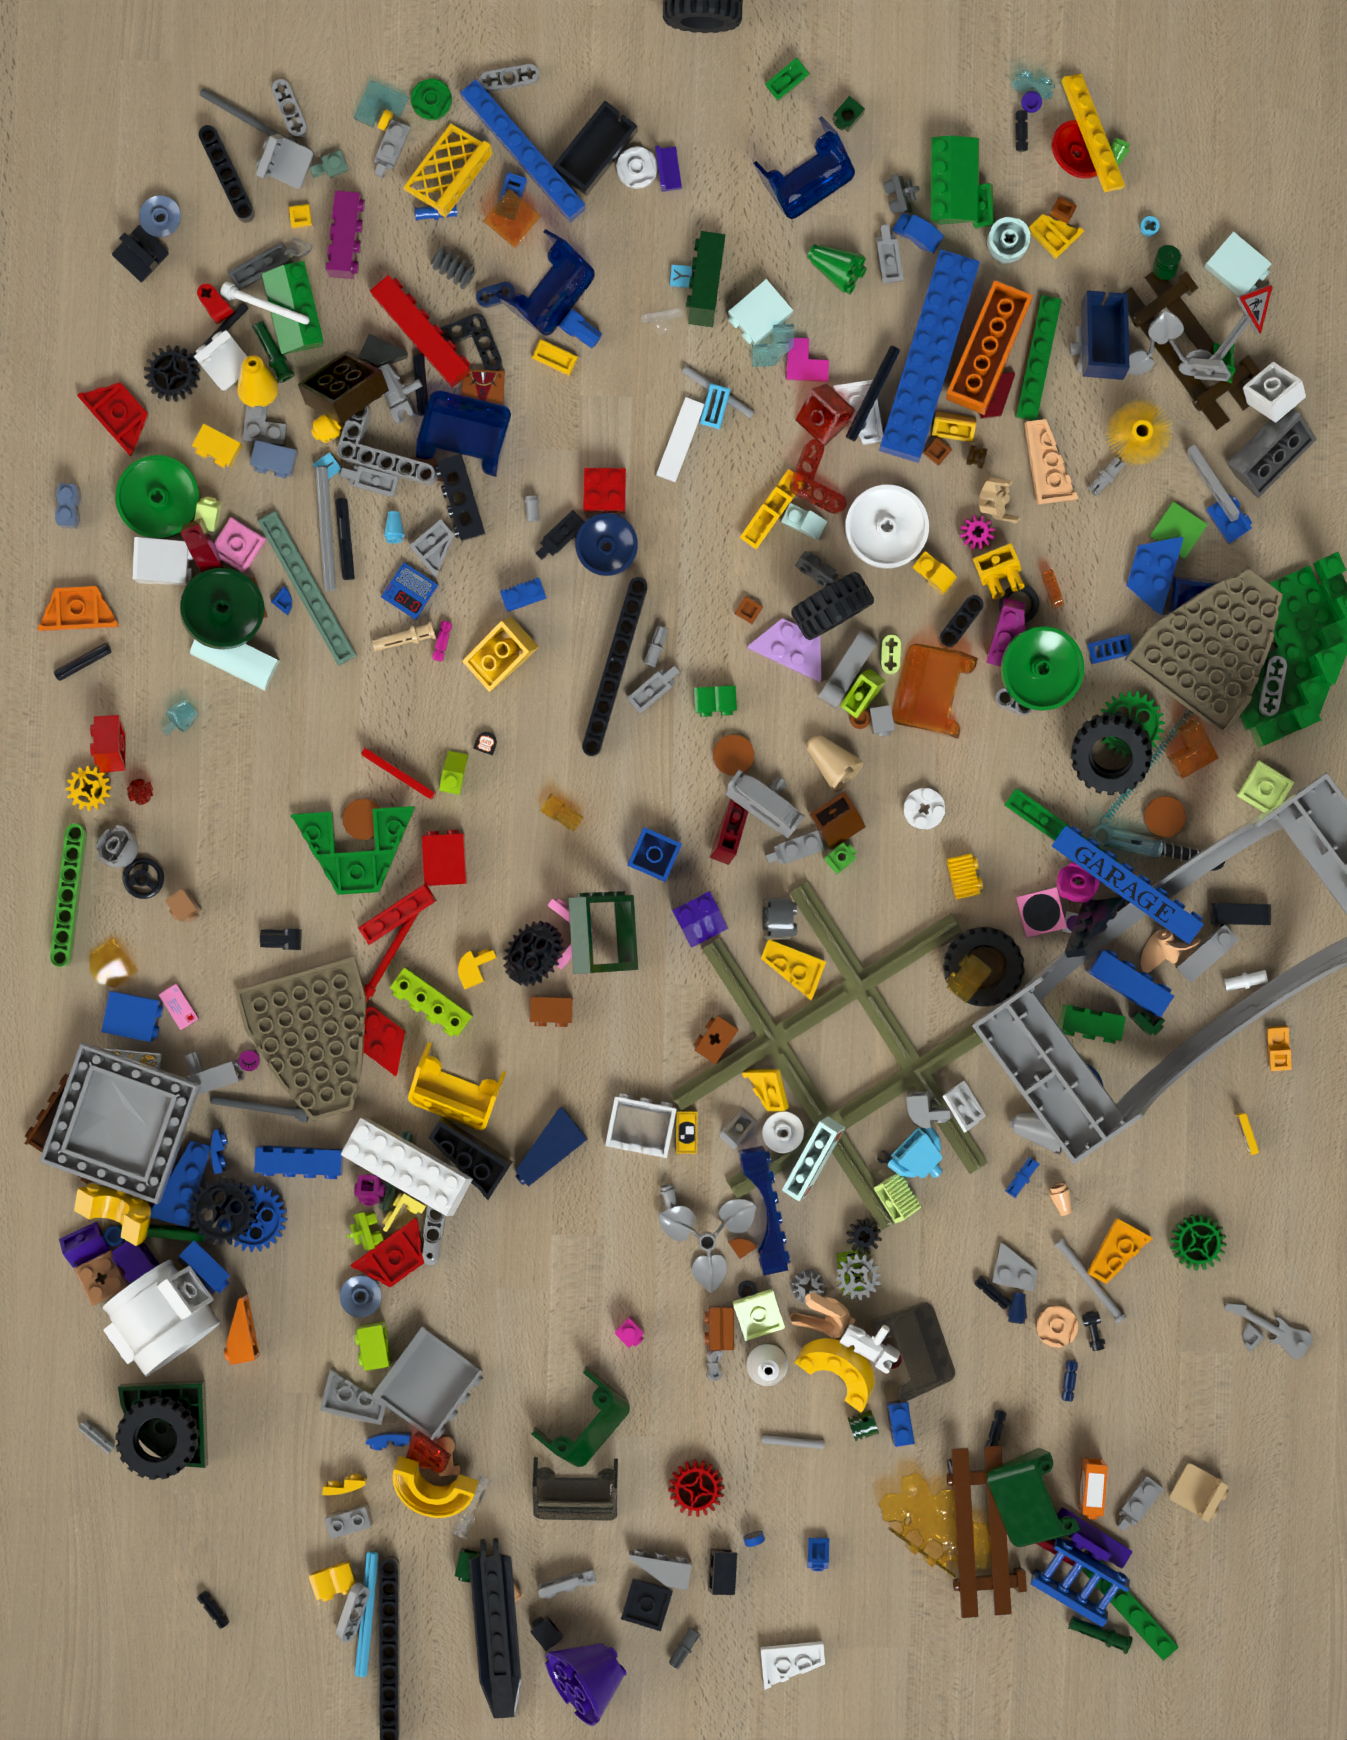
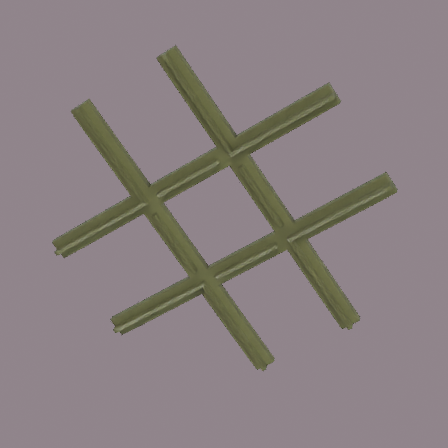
[670,882,987,1230]

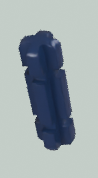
[1062,1360,1078,1402]

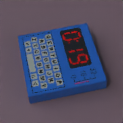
[381,562,439,620]

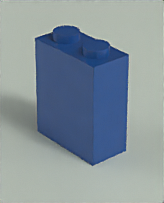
[101,991,164,1042]
[177,1241,230,1294]

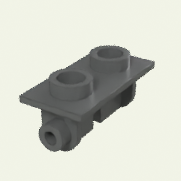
[795,551,839,587]

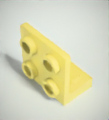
[382,1192,427,1232]

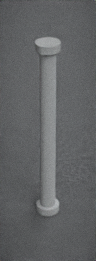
[1054,1237,1126,1324]

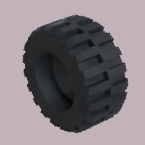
[663,0,743,33]
[791,572,874,640]
[1071,711,1152,795]
[943,927,1025,1007]
[115,1396,200,1480]

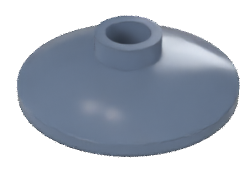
[139,195,181,237]
[340,1275,382,1318]

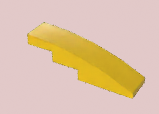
[739,469,806,550]

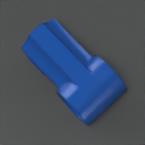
[559,309,603,349]

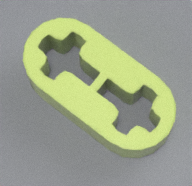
[881,635,901,675]

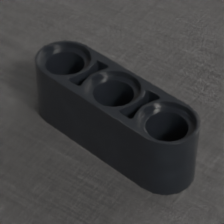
[938,595,984,649]
[1210,903,1271,925]

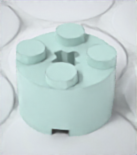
[987,217,1030,264]

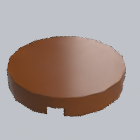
[713,735,754,776]
[1144,796,1186,838]
[343,799,381,840]

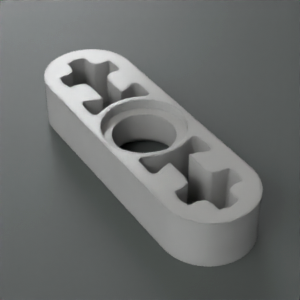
[479,64,539,92]
[272,79,307,138]
[1259,656,1287,716]
[336,1583,370,1642]

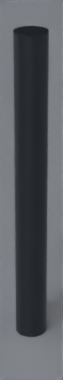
[185,303,249,363]

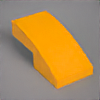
[1266,1025,1292,1071]

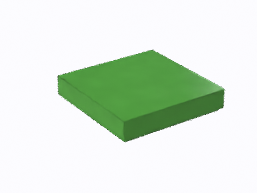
[1149,501,1208,560]

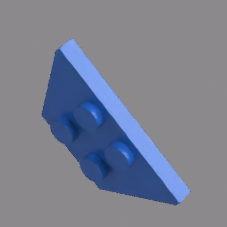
[1127,537,1184,615]

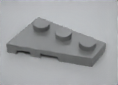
[320,1369,386,1426]

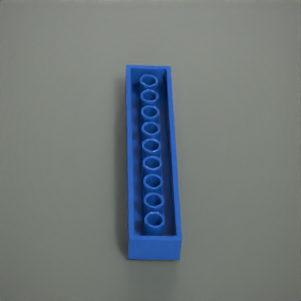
[879,249,980,463]

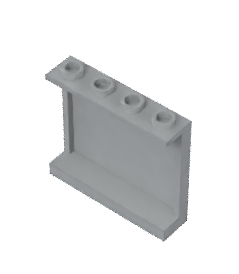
[371,1327,483,1440]

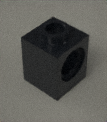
[530,1615,563,1651]

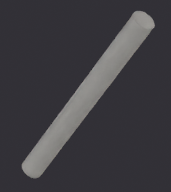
[682,365,755,419]

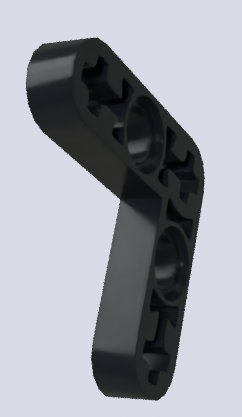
[440,313,502,371]

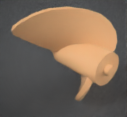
[1141,929,1201,974]

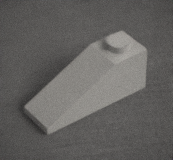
[1176,925,1239,983]

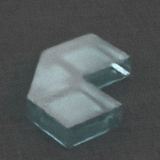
[752,324,794,367]

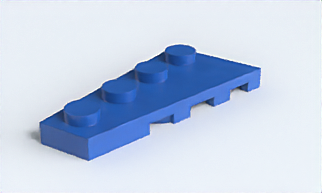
[150,1141,211,1227]

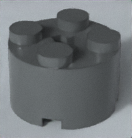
[762,898,797,940]

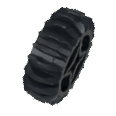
[144,345,201,402]

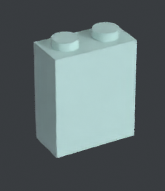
[1204,231,1272,296]
[728,279,793,346]

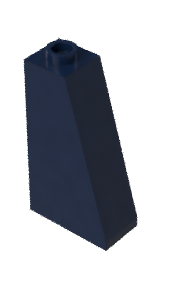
[515,1106,588,1187]

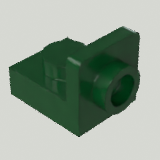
[1130,1012,1165,1036]

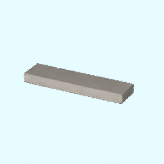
[1187,444,1240,522]

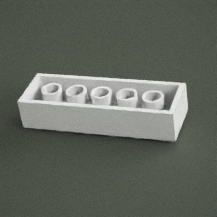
[341,1118,473,1216]

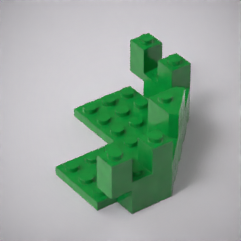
[1239,552,1347,748]

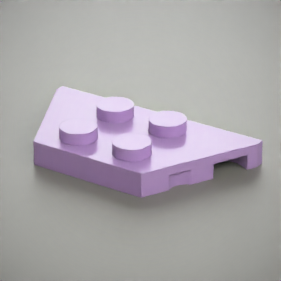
[747,618,821,682]

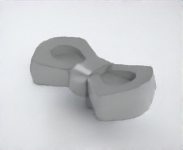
[706,1350,723,1381]

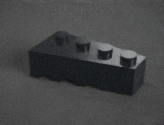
[429,1117,513,1200]

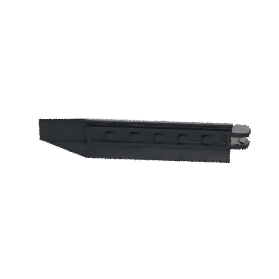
[469,1538,522,1719]

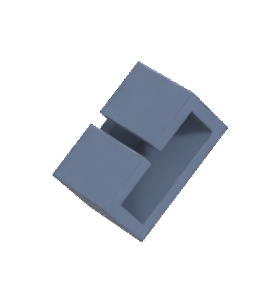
[250,440,298,479]

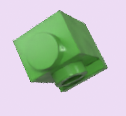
[823,843,857,875]

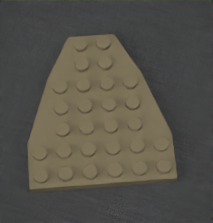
[1124,568,1283,735]
[235,957,367,1121]

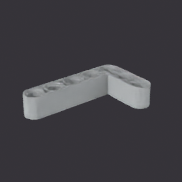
[337,406,438,486]

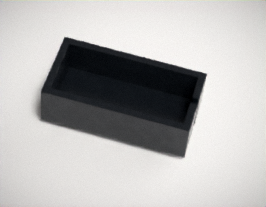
[553,101,638,196]

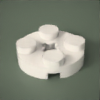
[903,788,945,830]

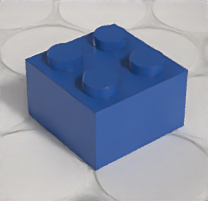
[627,827,682,883]

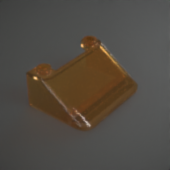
[892,644,978,739]

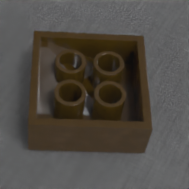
[298,351,389,424]

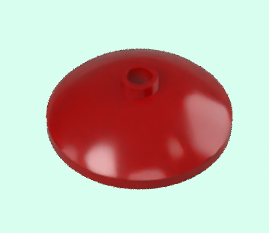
[1051,120,1098,179]

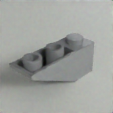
[629,1549,692,1590]

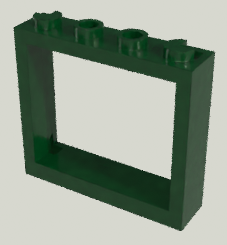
[568,891,638,974]

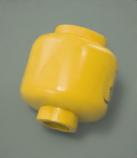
[311,414,344,443]

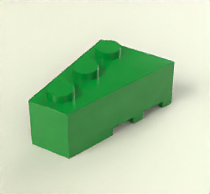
[1058,1004,1126,1044]

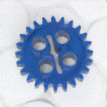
[221,1184,288,1252]

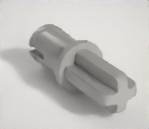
[643,625,668,668]

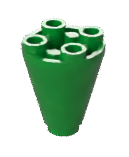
[807,244,867,295]

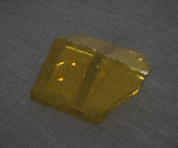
[90,937,138,988]

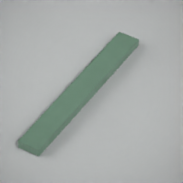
[257,510,357,666]

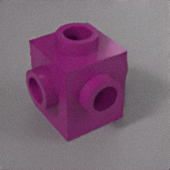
[354,1174,386,1206]

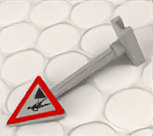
[1187,285,1272,381]

